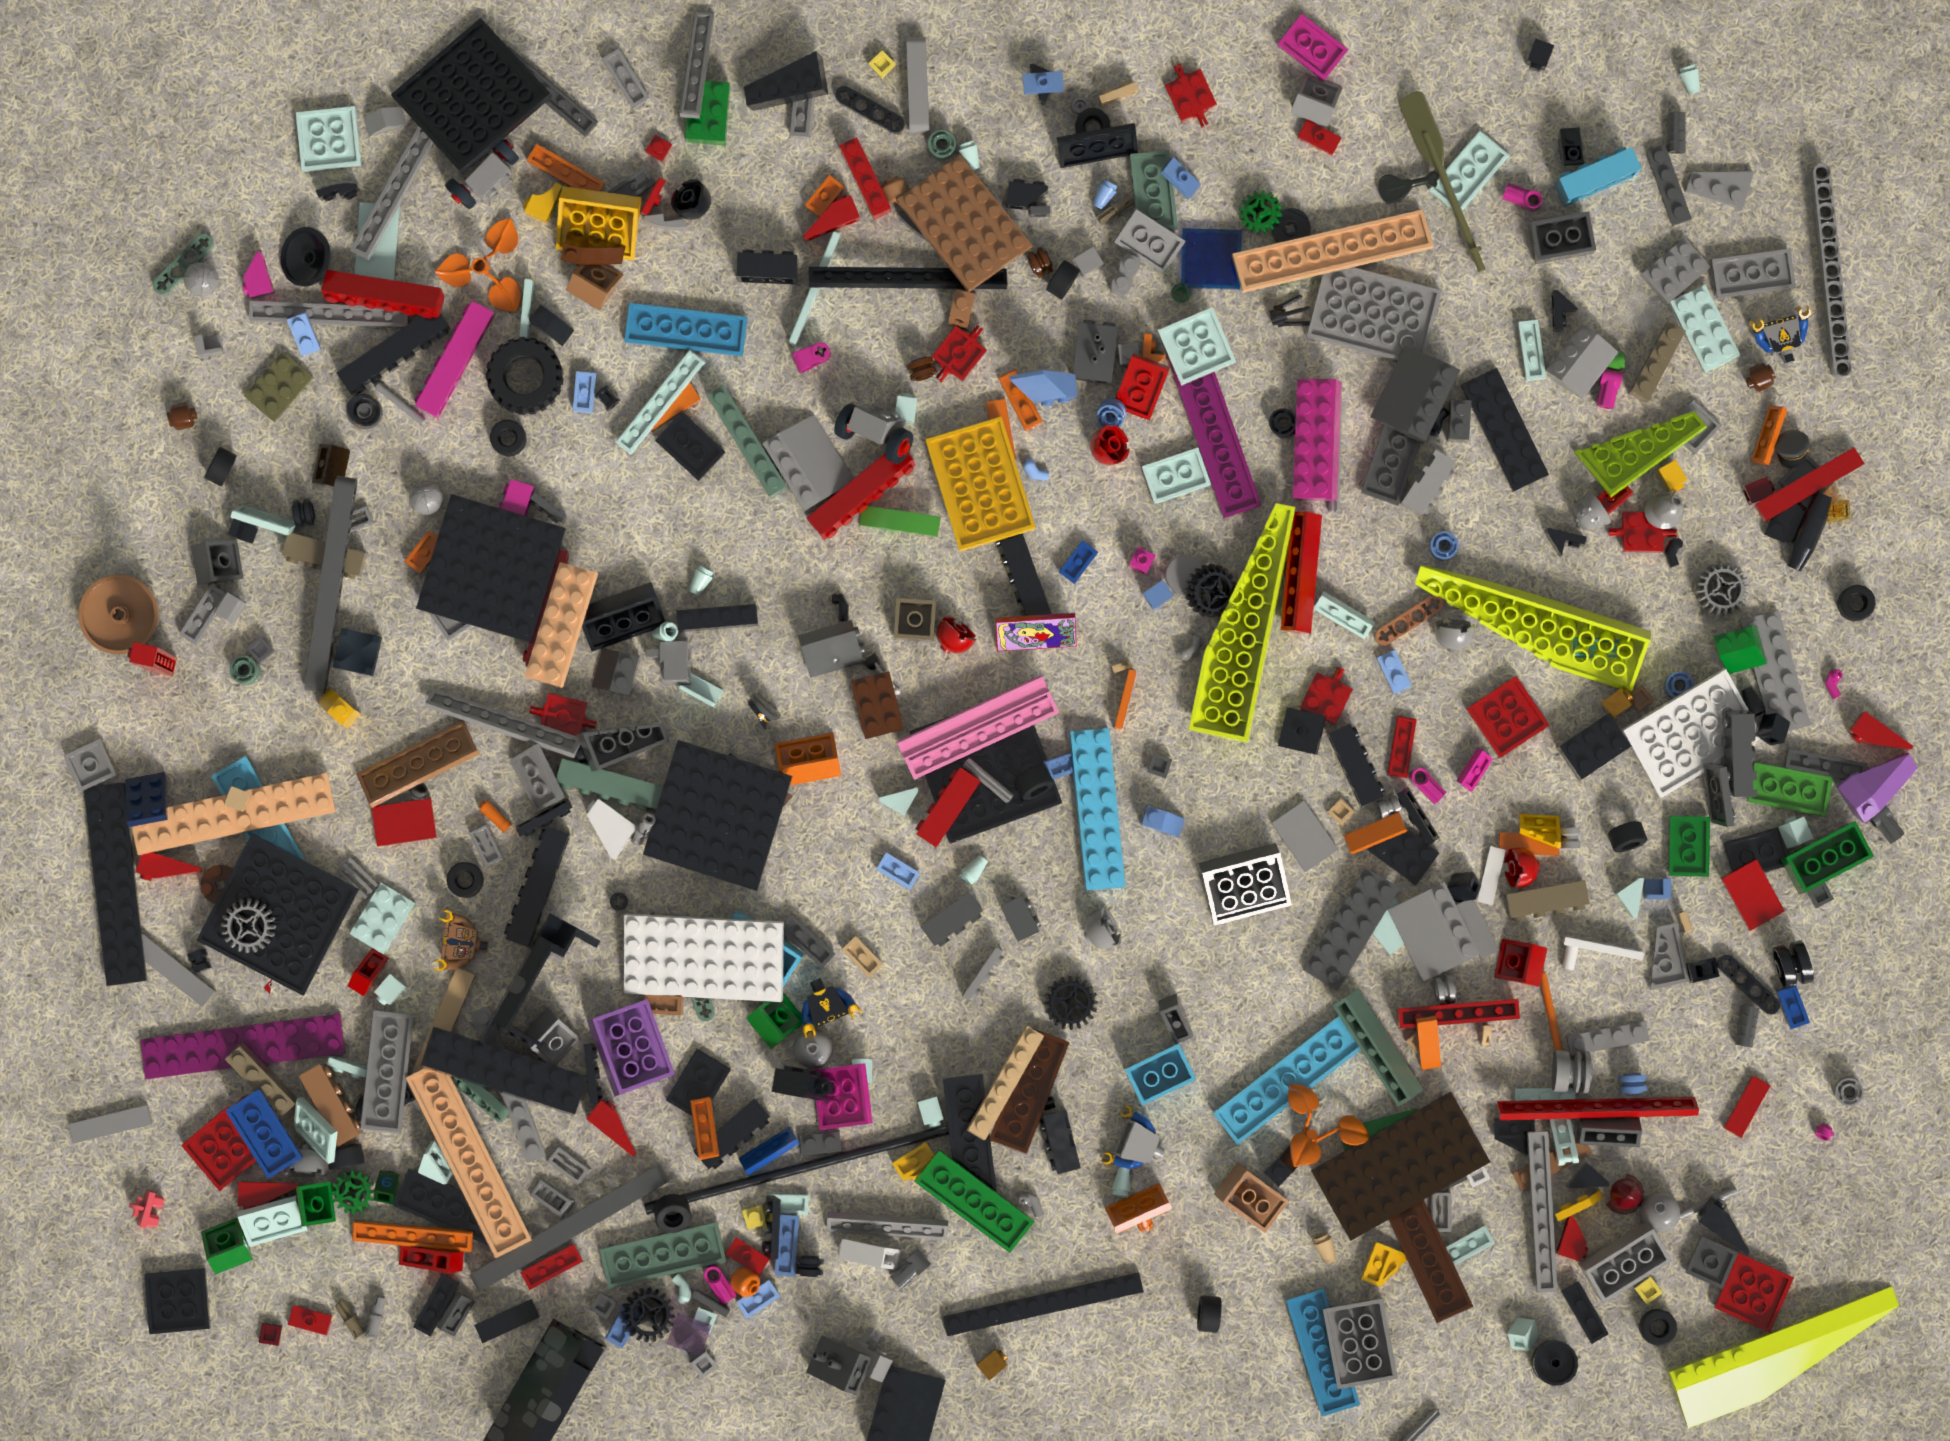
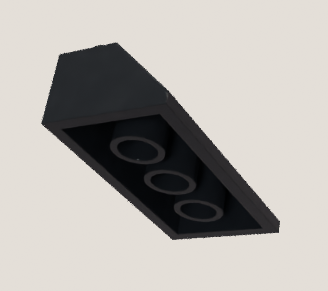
[582,582,666,652]

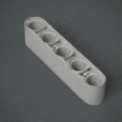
[906,37,930,133]

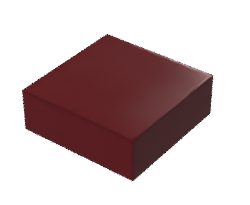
[259,1323,283,1346]

